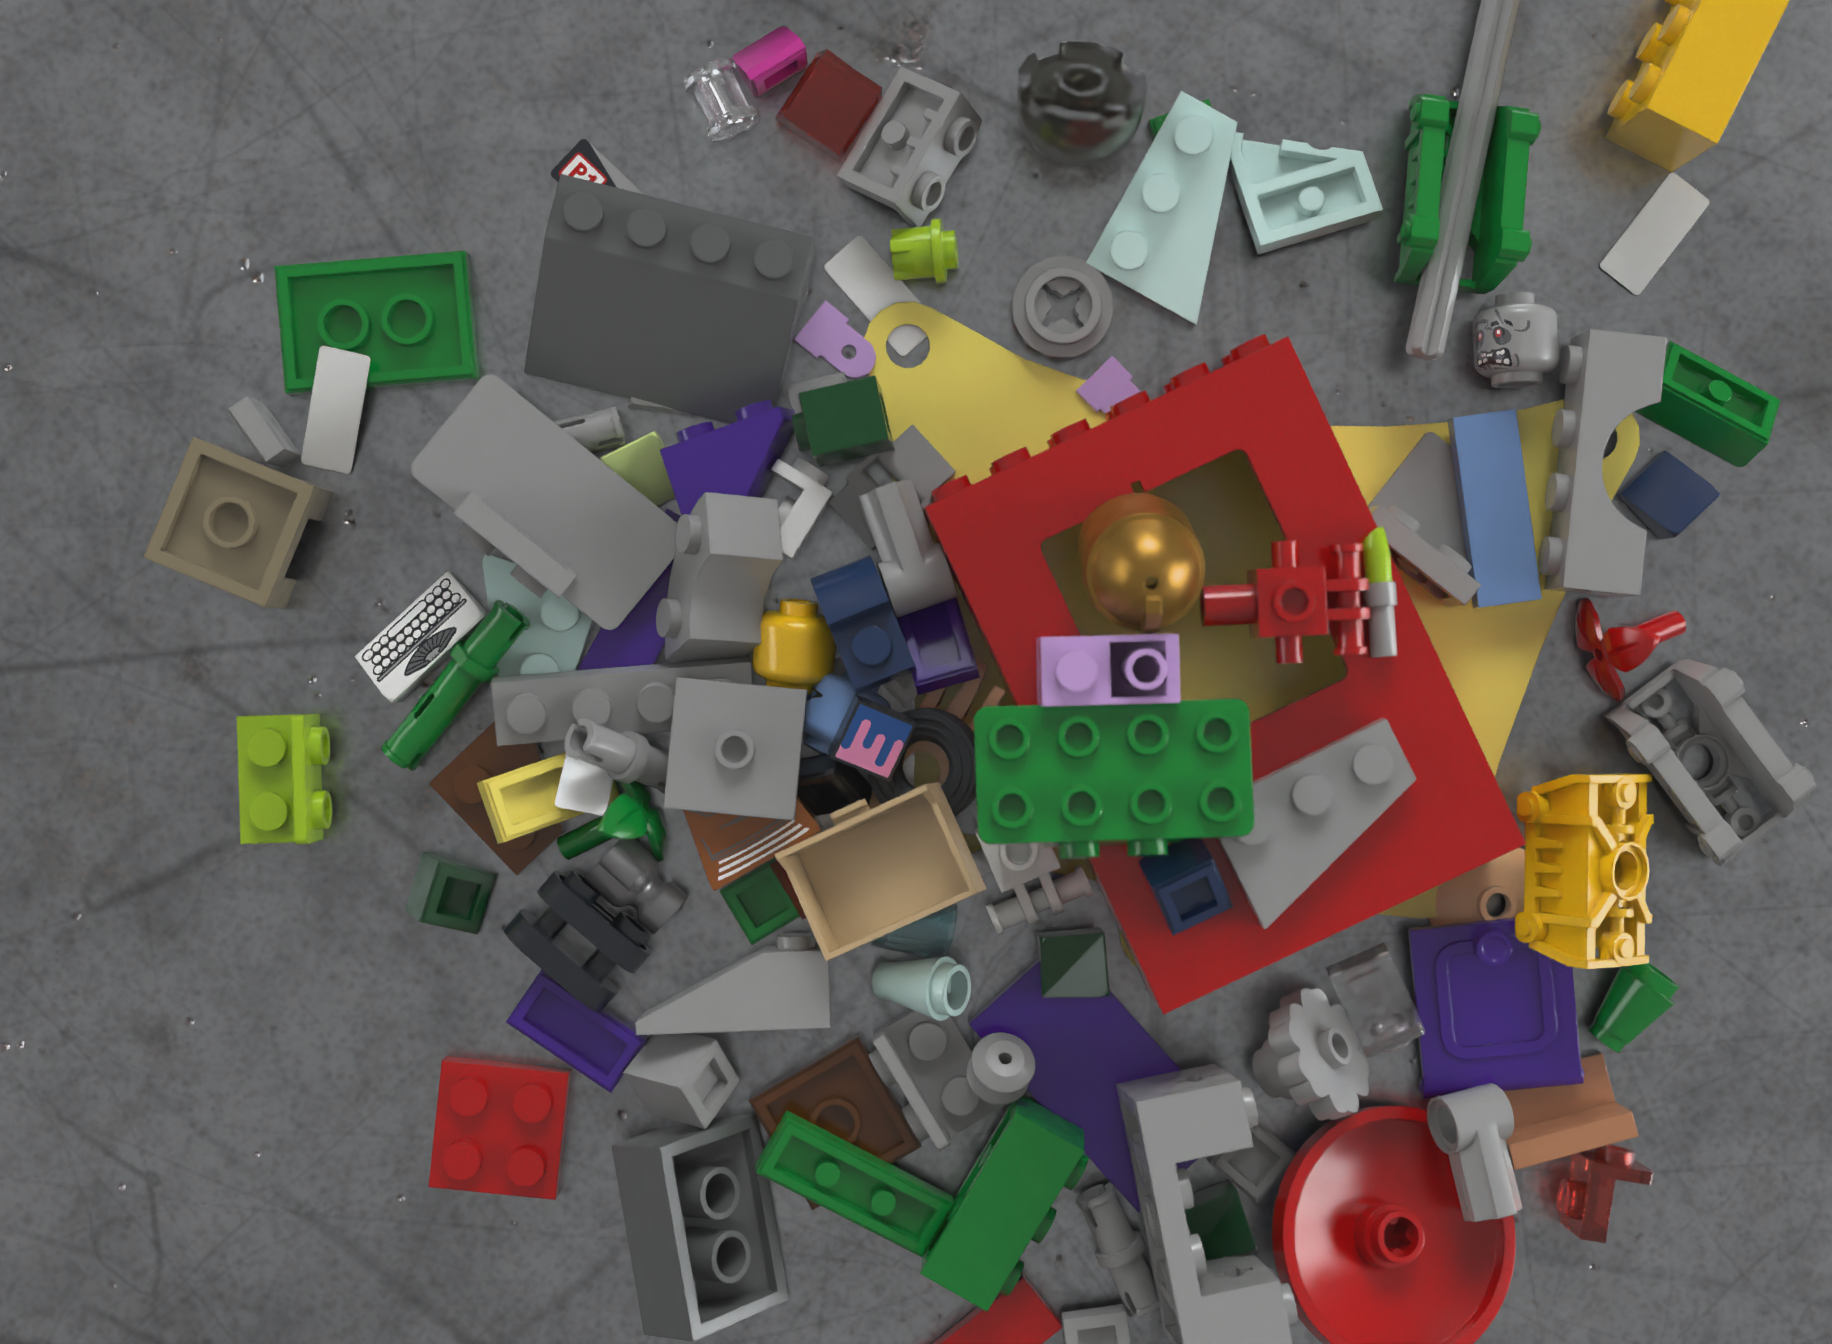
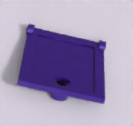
[1408,917,1585,1099]

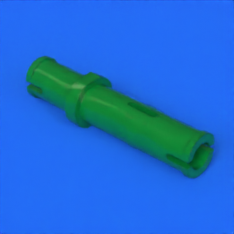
[381,600,530,771]

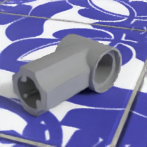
[859,478,957,618]
[1427,1083,1523,1222]

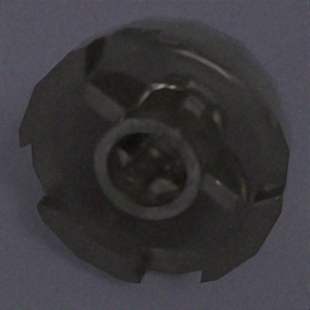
[1017,41,1147,166]

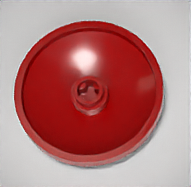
[1272,1106,1516,1344]

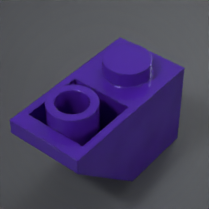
[660,400,795,515]

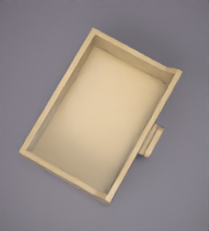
[774,781,987,961]

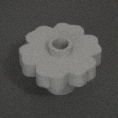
[1252,988,1369,1121]

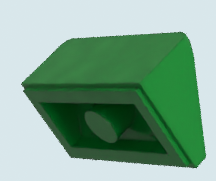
[1636,341,1781,467]

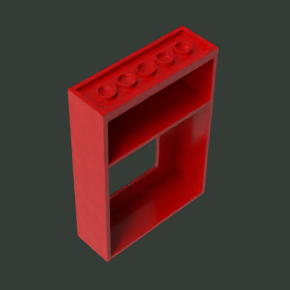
[924,334,1526,1015]

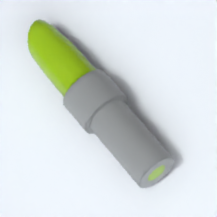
[1363,526,1398,657]

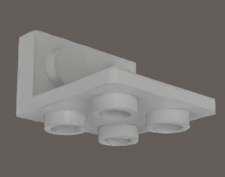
[1368,432,1481,607]

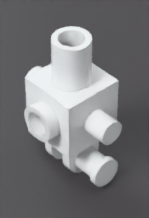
[971,797,1094,935]

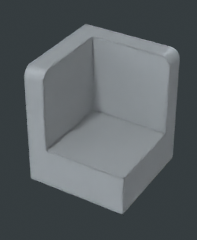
[623,1033,740,1130]

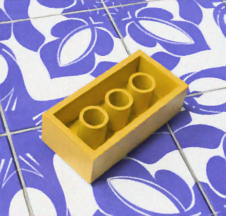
[1605,0,1790,173]

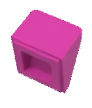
[732,26,808,97]

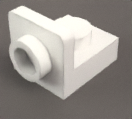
[771,457,834,561]

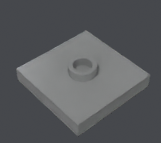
[663,677,808,820]

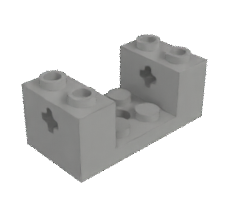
[1116,1063,1298,1344]

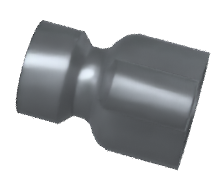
[583,839,688,935]

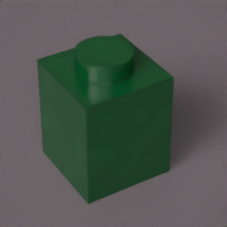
[792,375,895,467]

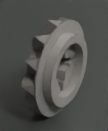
[1012,256,1114,358]

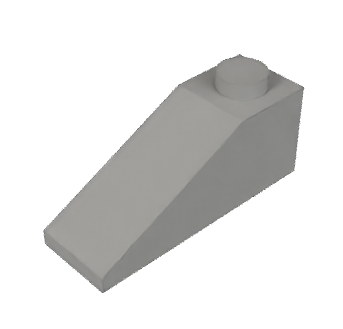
[635,933,832,1035]

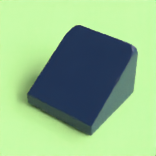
[1618,450,1720,540]
[1139,838,1233,936]

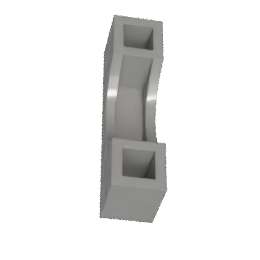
[1538,329,1667,598]

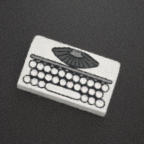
[355,571,488,704]

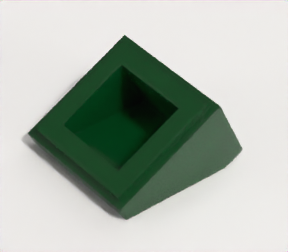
[406,852,497,935]

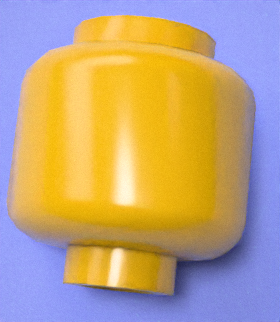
[752,598,836,694]

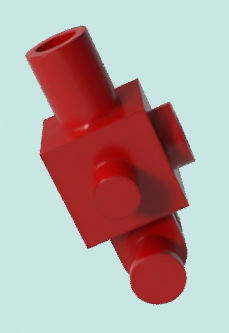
[1200,540,1370,664]

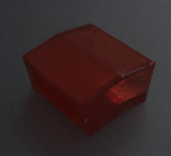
[775,49,882,163]

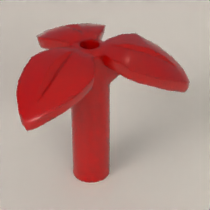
[1575,598,1686,702]

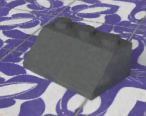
[611,1113,789,1342]

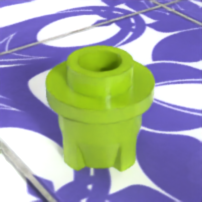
[890,218,959,284]

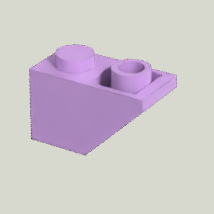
[1036,634,1181,706]

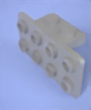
[411,374,677,630]

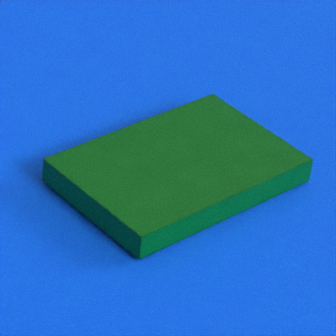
[274,251,480,396]

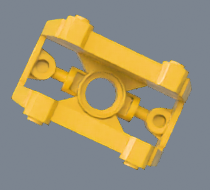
[1515,773,1654,969]

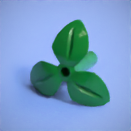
[557,781,666,862]

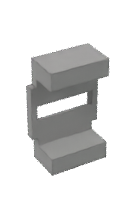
[828,424,956,551]

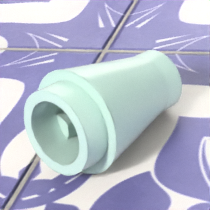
[872,956,971,1021]

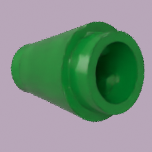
[1588,963,1679,1053]

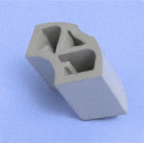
[656,492,783,661]

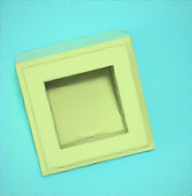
[599,431,676,507]

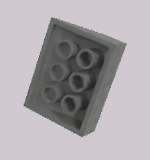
[524,174,816,424]

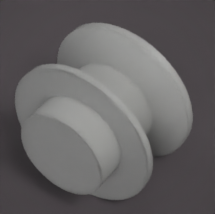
[966,1033,1035,1106]

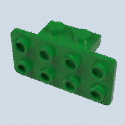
[974,699,1255,859]

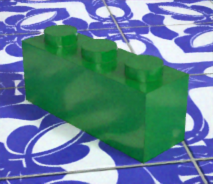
[920,1095,1089,1312]

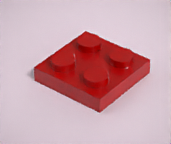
[428,1056,572,1200]

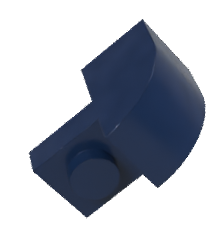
[810,555,917,694]

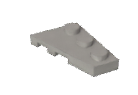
[1217,718,1416,929]

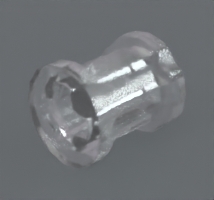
[682,57,761,143]

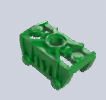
[1394,94,1541,294]

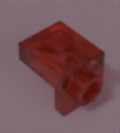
[1557,1144,1654,1243]

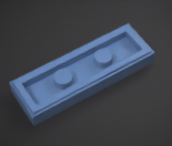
[1447,409,1542,608]

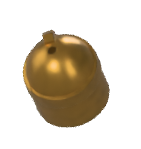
[1077,493,1205,634]

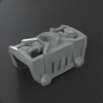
[1605,659,1817,866]

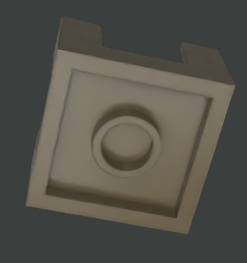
[143,437,333,609]

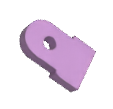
[794,300,876,379]
[1076,356,1141,414]

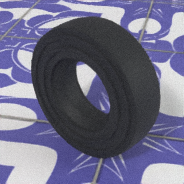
[868,708,976,817]

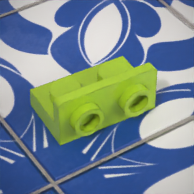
[236,714,332,845]

